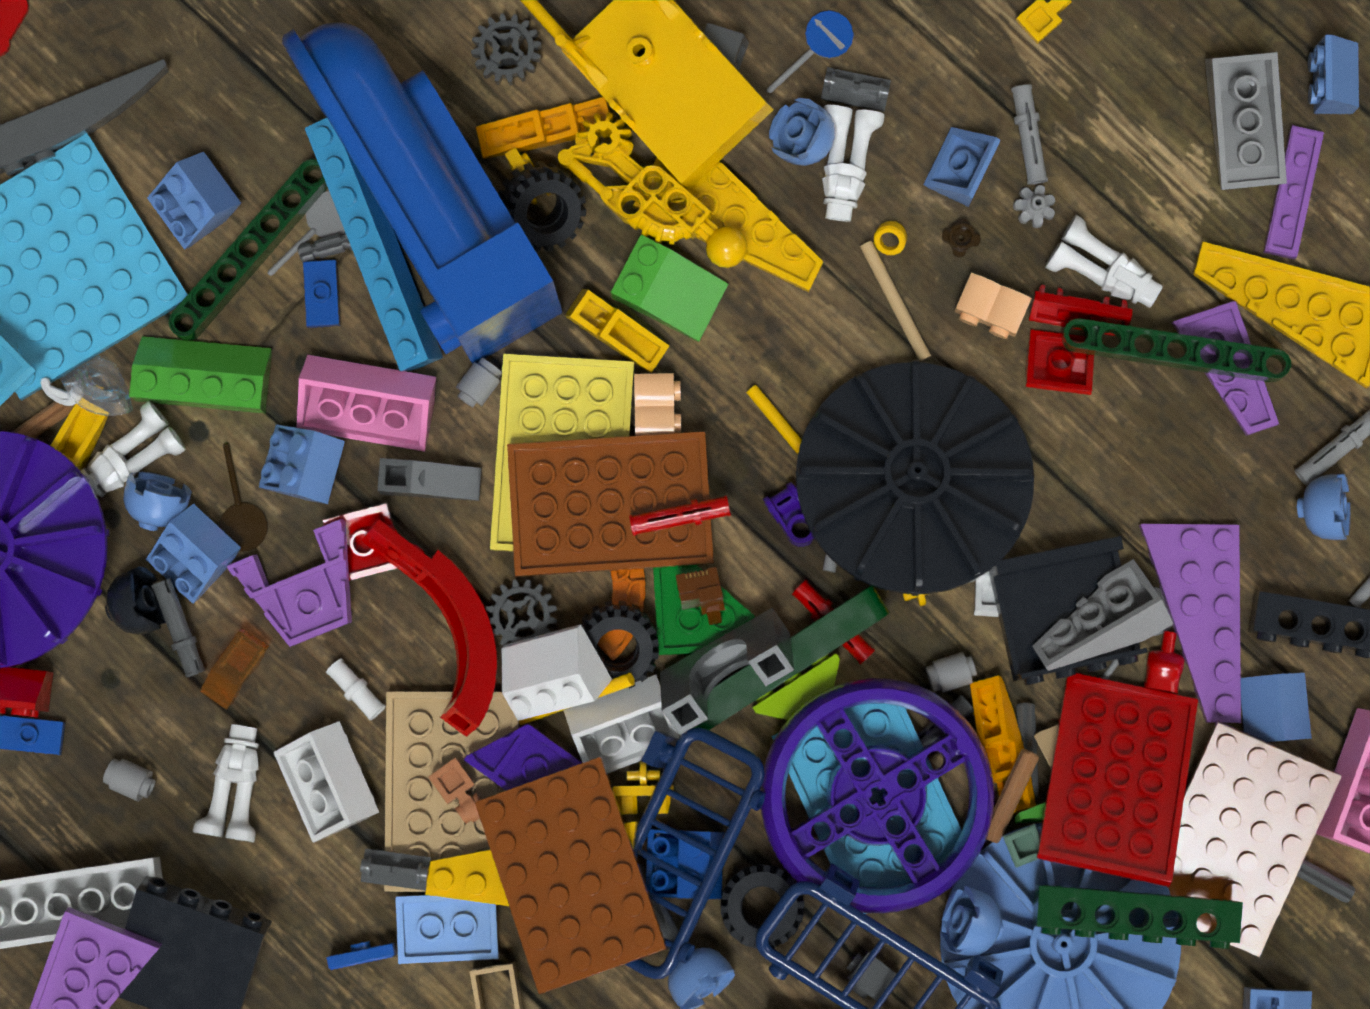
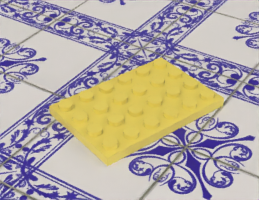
[490,354,634,552]

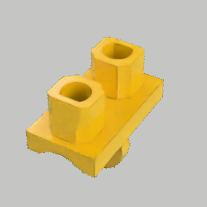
[613,761,674,814]

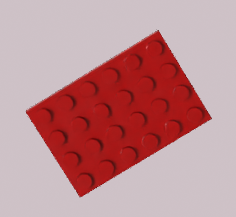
[1036,673,1198,887]

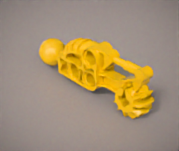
[558,112,747,268]

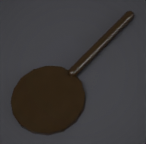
[219,443,268,551]

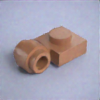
[428,758,481,824]

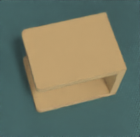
[470,962,523,1009]

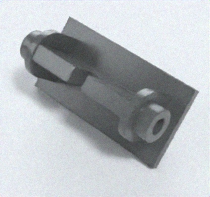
[821,67,891,112]
[360,849,431,890]

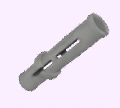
[1011,85,1048,185]
[1294,409,1370,486]

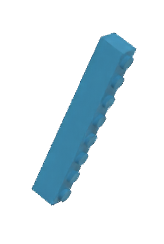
[305,118,443,372]

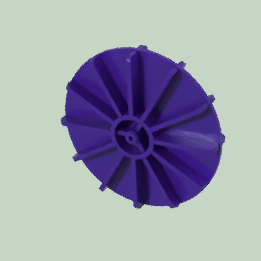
[0,431,110,668]

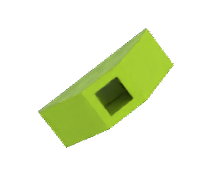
[752,654,840,721]

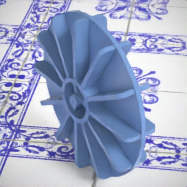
[940,823,1181,1009]

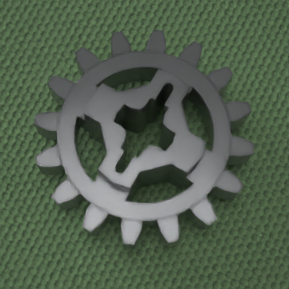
[471,13,542,86]
[486,580,557,646]

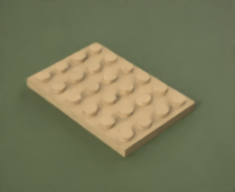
[384,692,519,892]

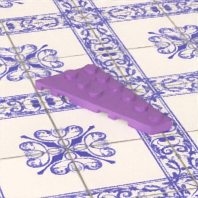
[1139,524,1241,723]
[30,907,162,1009]

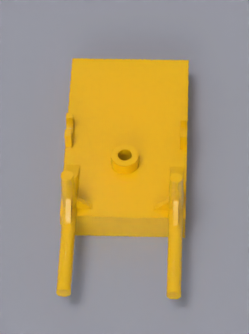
[520,0,774,190]

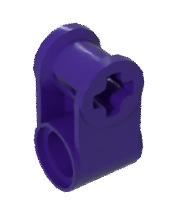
[762,482,814,547]

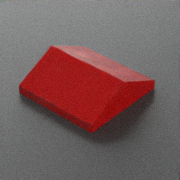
[1025,330,1094,395]
[322,503,396,581]

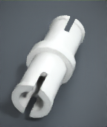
[326,658,386,720]

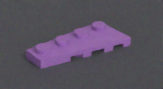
[1172,301,1279,436]

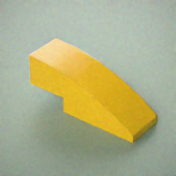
[564,289,669,373]
[50,397,109,471]

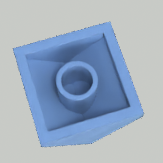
[923,127,1000,207]
[1241,673,1312,742]

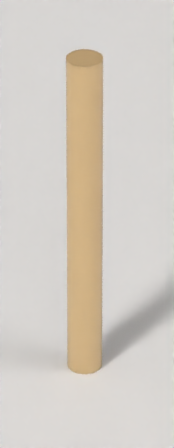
[860,241,931,362]

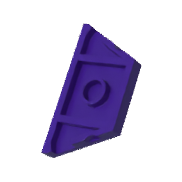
[464,724,582,791]

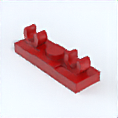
[1029,285,1133,337]

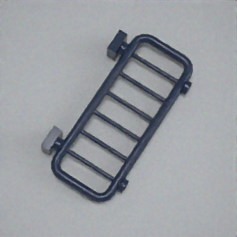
[625,727,766,980]
[756,863,1004,1009]

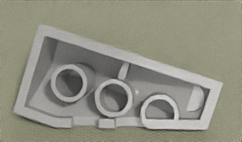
[1032,559,1173,671]

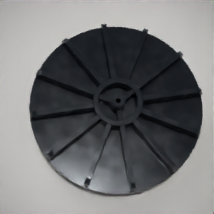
[796,360,1035,596]

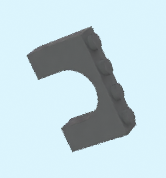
[660,608,794,735]

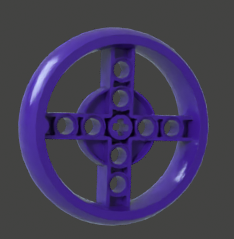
[760,678,994,914]

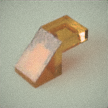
[200,628,269,710]

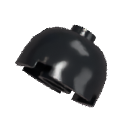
[105,566,166,635]

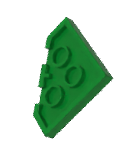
[653,565,755,656]

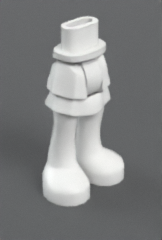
[822,105,885,222]
[1045,215,1163,308]
[81,401,186,497]
[193,724,259,842]

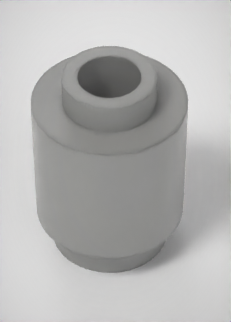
[456,357,502,408]
[925,652,977,693]
[103,758,155,802]

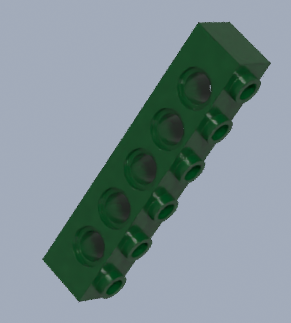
[1032,884,1243,949]

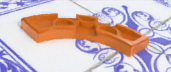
[597,569,646,661]

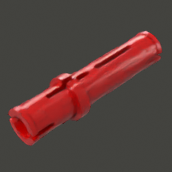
[629,495,731,536]
[791,580,875,665]

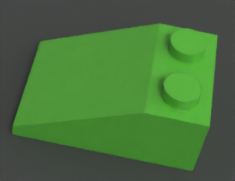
[611,235,729,342]

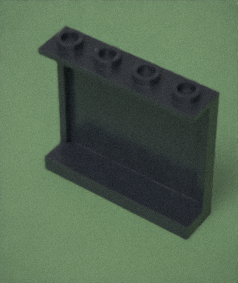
[989,536,1148,686]
[119,876,272,1009]

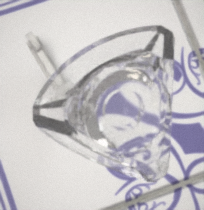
[40,355,133,416]

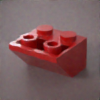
[0,667,53,717]

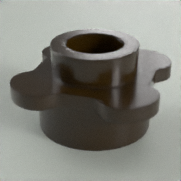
[942,219,981,258]

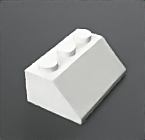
[502,624,612,721]
[563,675,680,773]
[273,721,379,843]

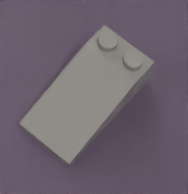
[1205,52,1287,190]

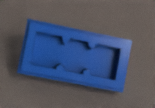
[303,260,340,328]
[0,716,65,755]
[326,941,398,970]

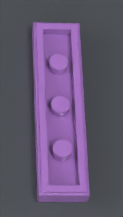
[1263,125,1324,260]

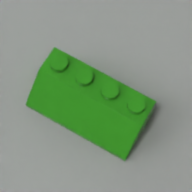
[129,336,272,414]

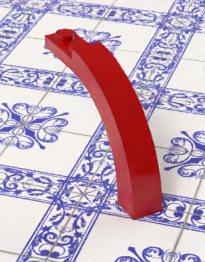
[361,519,497,737]

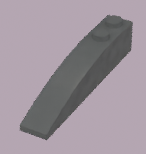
[0,59,169,176]

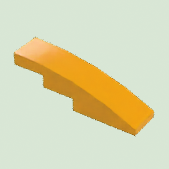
[476,97,611,159]
[970,675,1036,815]

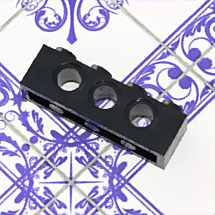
[1248,591,1370,659]

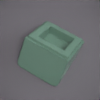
[1003,824,1040,868]

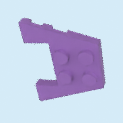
[227,519,352,647]

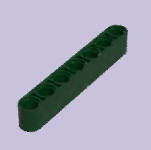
[169,159,328,341]
[1061,319,1291,382]
[693,586,890,730]

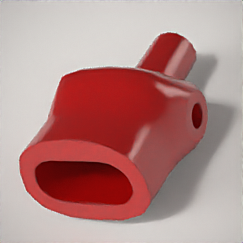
[1144,631,1185,695]

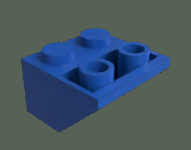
[646,830,724,900]

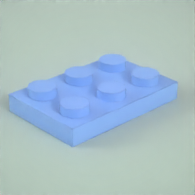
[396,895,499,964]

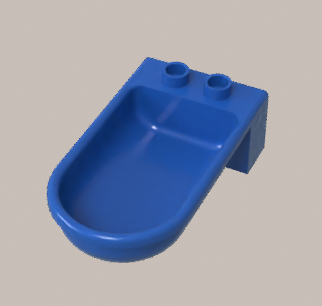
[282,22,563,364]

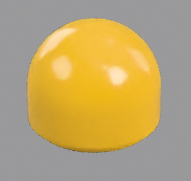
[873,221,907,255]

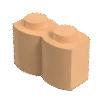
[955,273,1032,339]
[634,373,681,436]

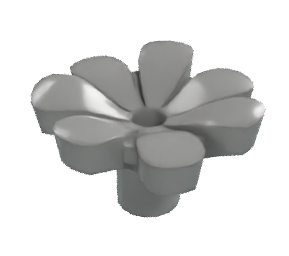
[1013,185,1055,228]

